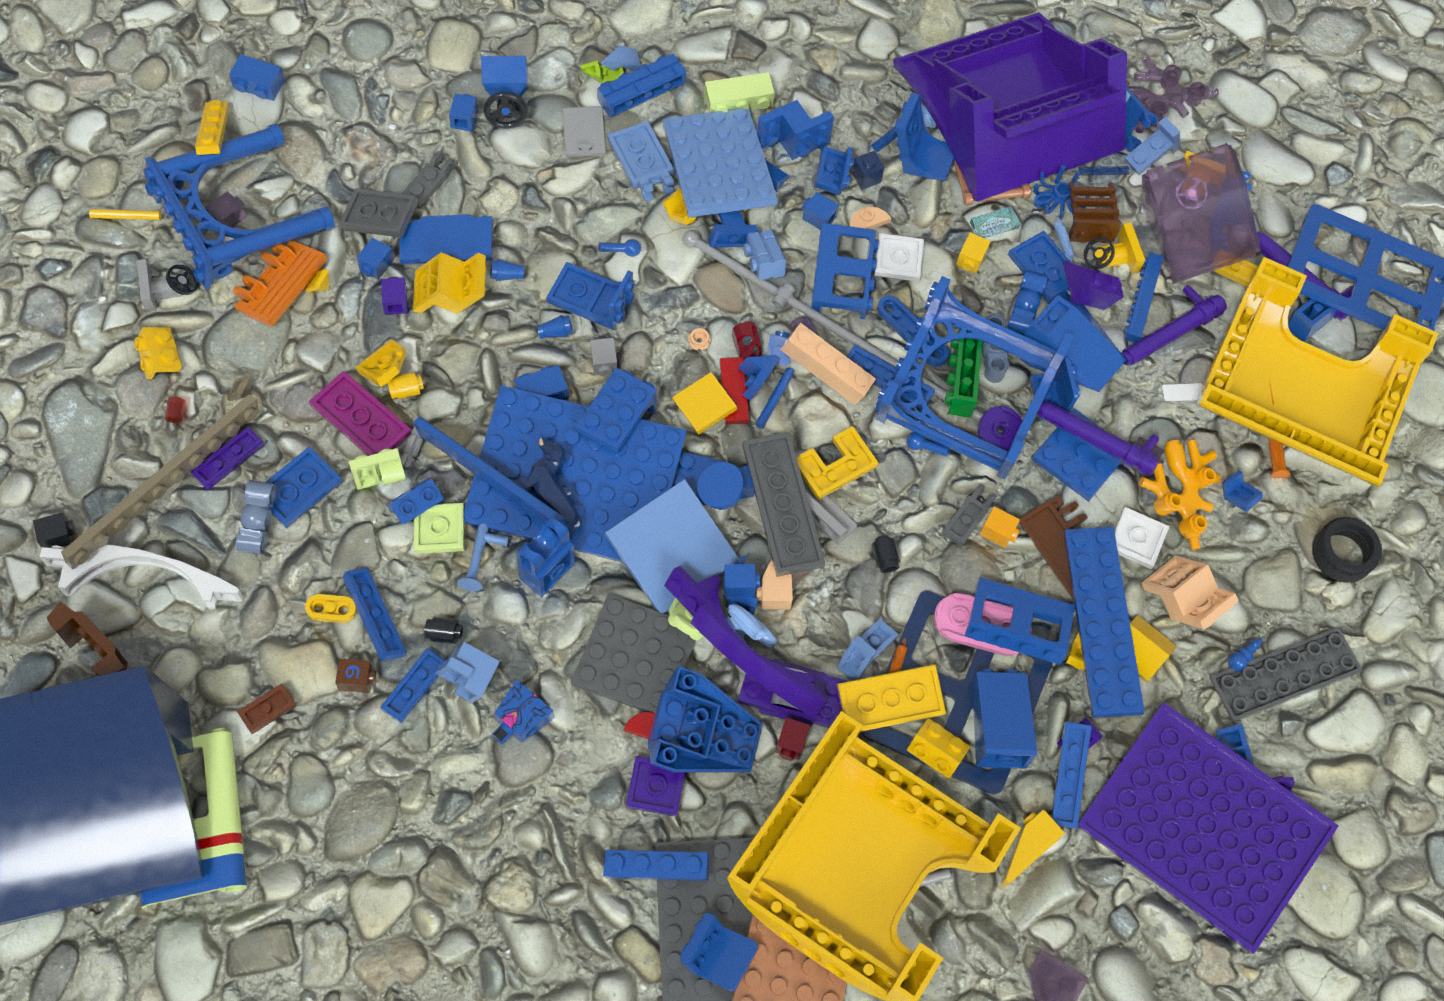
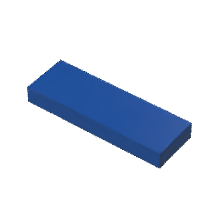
[380,648,446,724]

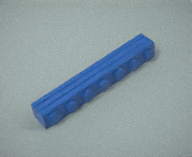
[1123,252,1164,343]

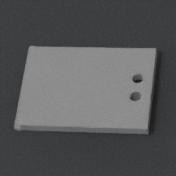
[562,106,606,157]

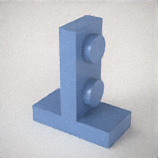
[1125,117,1180,176]
[837,619,899,681]

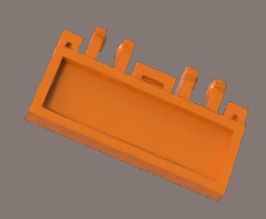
[233,240,328,327]

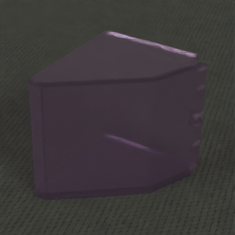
[1142,143,1261,284]

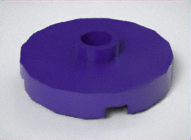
[977,406,1022,452]

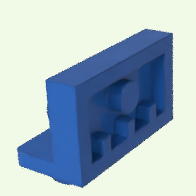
[385,478,444,524]

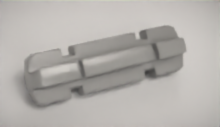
[400,426,423,469]

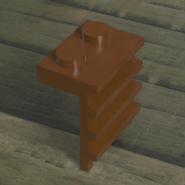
[1069,182,1121,243]

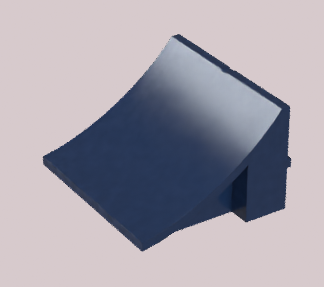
[0,666,205,926]

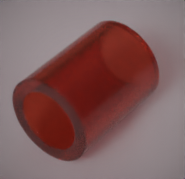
[165,397,185,423]

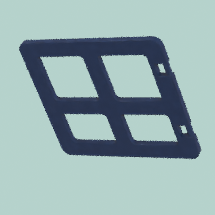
[861,591,1053,795]

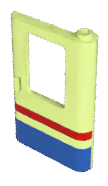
[140,728,247,909]

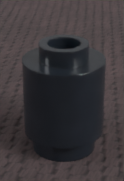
[871,535,901,573]
[424,617,463,644]

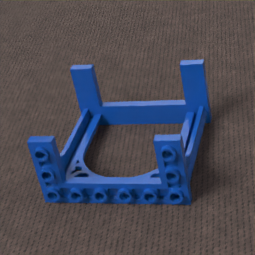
[874,276,1075,480]

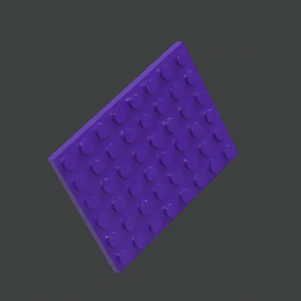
[1078,702,1339,954]

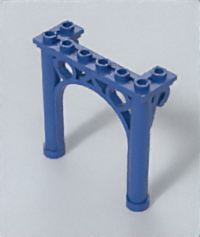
[143,123,335,290]

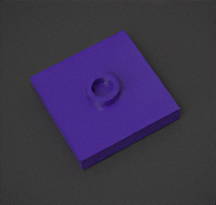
[626,756,685,817]

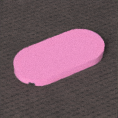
[934,593,1032,656]

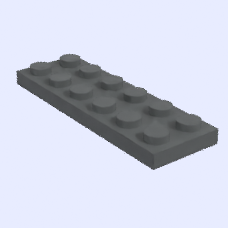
[742,432,825,577]

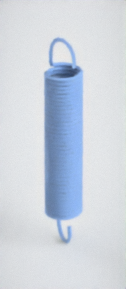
[1054,215,1075,262]

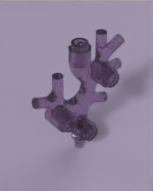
[1127,56,1219,133]

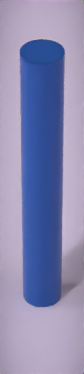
[755,368,795,429]

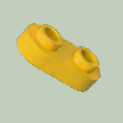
[305,594,357,623]

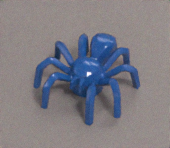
[1033,165,1090,219]

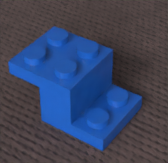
[757,100,834,160]

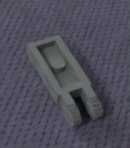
[401,151,456,209]
[942,485,997,547]

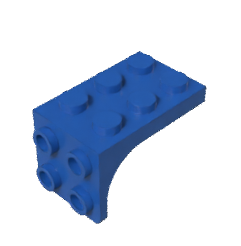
[895,93,954,181]
[546,262,635,330]
[576,368,657,453]

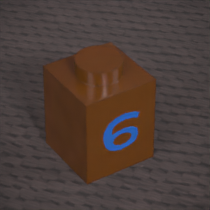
[335,658,376,693]

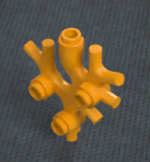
[1138,440,1220,551]

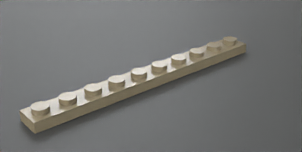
[61,394,259,570]

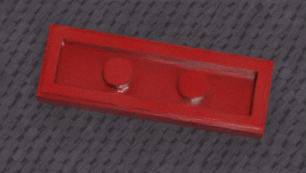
[719,357,749,425]

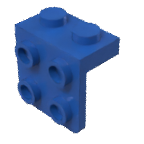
[1030,357,1080,420]
[679,912,759,992]

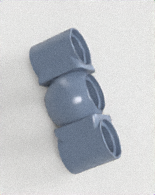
[981,313,1009,383]
[236,480,276,555]

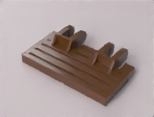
[1019,495,1088,600]

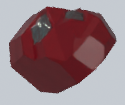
[732,321,762,361]

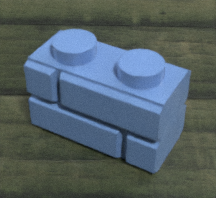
[743,230,786,280]

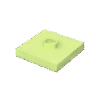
[414,503,464,554]

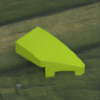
[580,60,625,84]

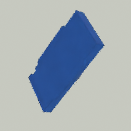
[399,214,493,264]

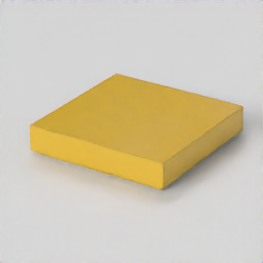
[672,372,737,435]

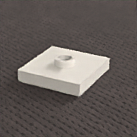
[874,233,924,282]
[1114,507,1170,569]

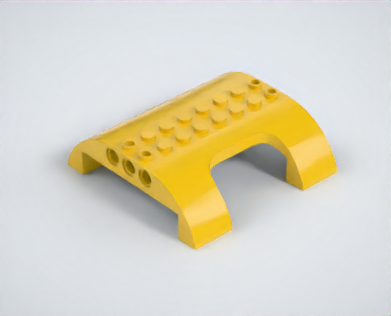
[1197,257,1438,487]
[727,711,1021,1001]

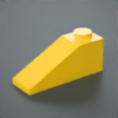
[1001,810,1065,888]

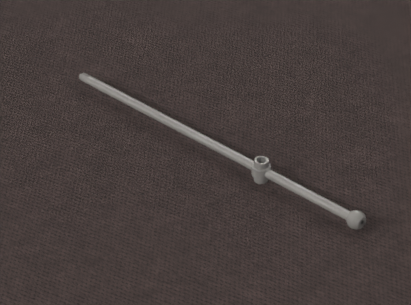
[682,230,983,422]

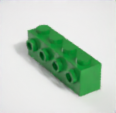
[945,329,982,418]

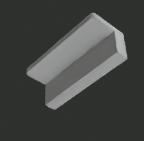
[803,480,857,545]

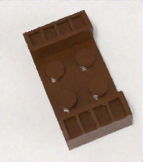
[47,601,128,676]

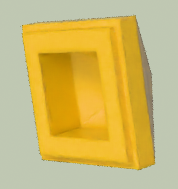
[305,269,329,293]

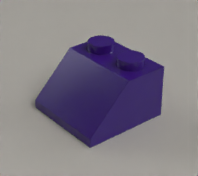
[1063,261,1124,310]

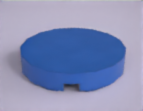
[697,462,746,510]

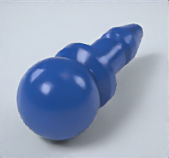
[1228,638,1262,672]

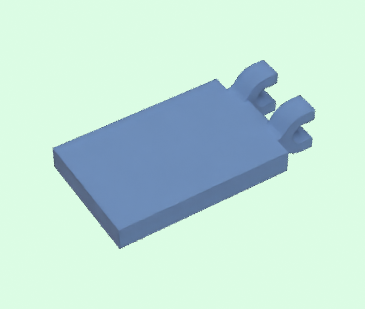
[607,121,674,202]

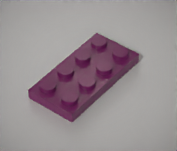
[309,371,412,456]

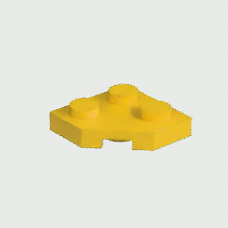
[355,339,407,387]

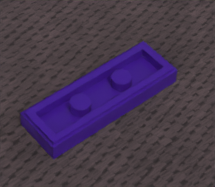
[190,427,265,491]

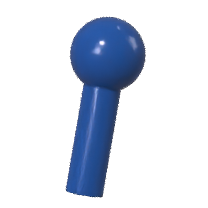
[598,239,641,257]
[906,432,950,457]

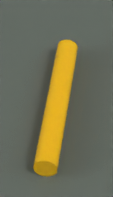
[89,209,161,220]

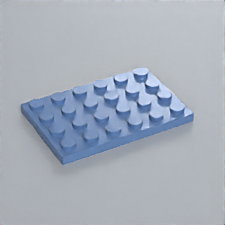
[663,108,777,218]

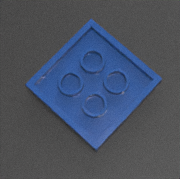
[1031,408,1122,502]

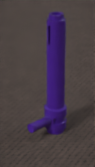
[1250,231,1354,321]
[1121,285,1227,366]
[1037,401,1160,476]

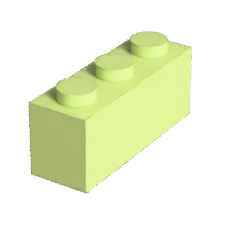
[704,72,775,112]

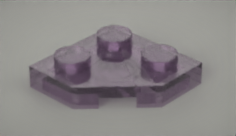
[1027,949,1089,1001]

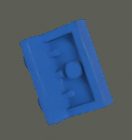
[814,146,854,195]

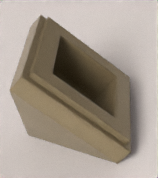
[227,376,252,401]

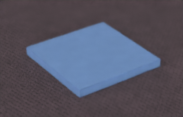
[604,479,739,613]

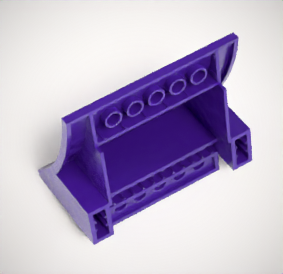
[893,12,1127,202]

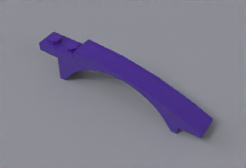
[664,566,828,718]

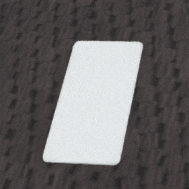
[1162,383,1203,401]

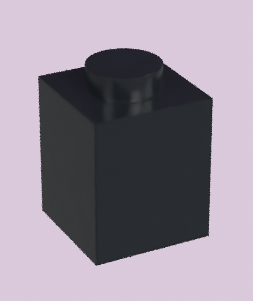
[33,512,76,548]

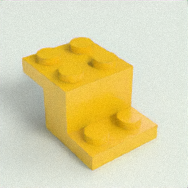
[413,252,486,314]

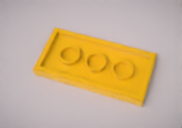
[836,664,946,732]

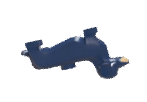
[520,437,582,539]

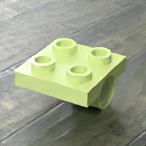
[349,448,406,490]

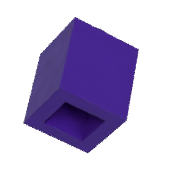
[381,277,408,315]

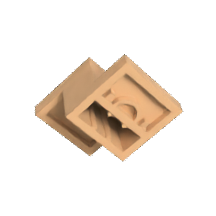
[1141,556,1238,629]

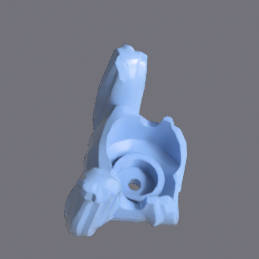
[725,604,778,648]

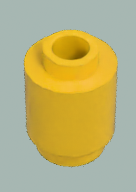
[388,372,424,400]

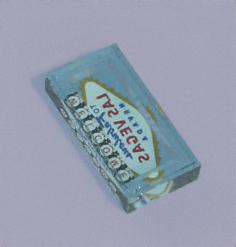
[970,206,1020,238]

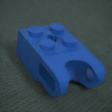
[516,516,575,598]

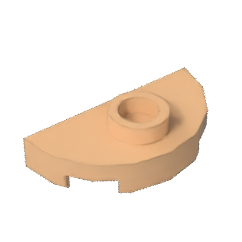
[849,207,892,229]

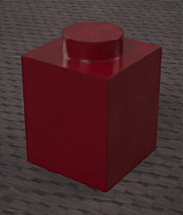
[775,717,810,761]

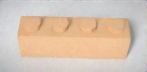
[780,323,876,405]

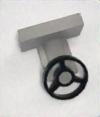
[137,259,199,312]

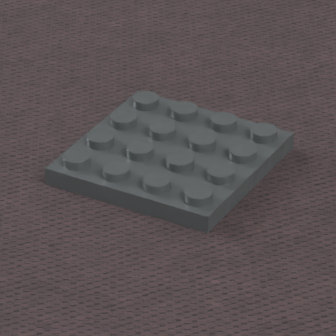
[571,594,696,713]

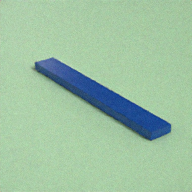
[413,417,566,526]

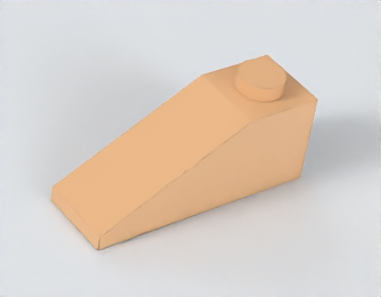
[756,559,792,610]

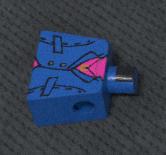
[492,679,554,745]

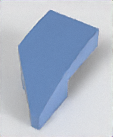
[601,45,641,72]

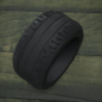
[1312,517,1382,583]

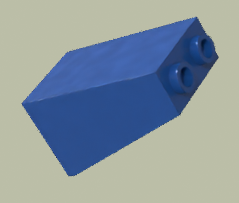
[972,669,1037,769]

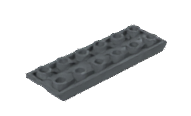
[1209,627,1363,722]

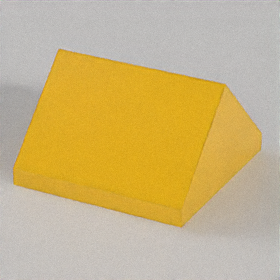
[1130,615,1177,682]

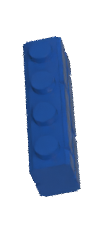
[597,53,686,118]

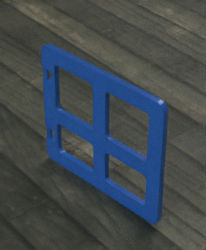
[1287,204,1444,331]

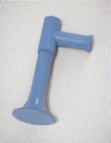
[457,523,509,591]

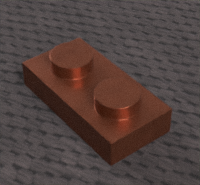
[237,683,296,734]

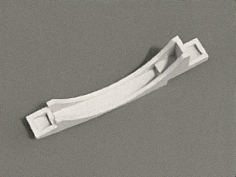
[40,544,243,609]

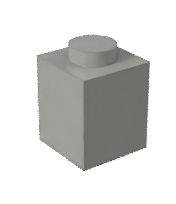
[590,338,617,377]

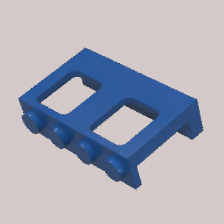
[811,223,879,319]
[964,577,1075,665]

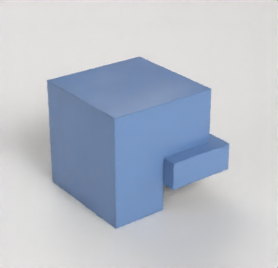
[435,642,500,703]

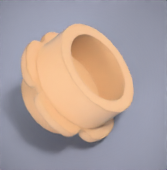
[688,328,711,350]

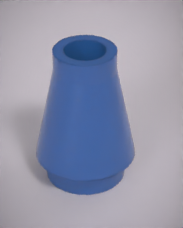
[490,259,524,282]
[537,315,573,339]

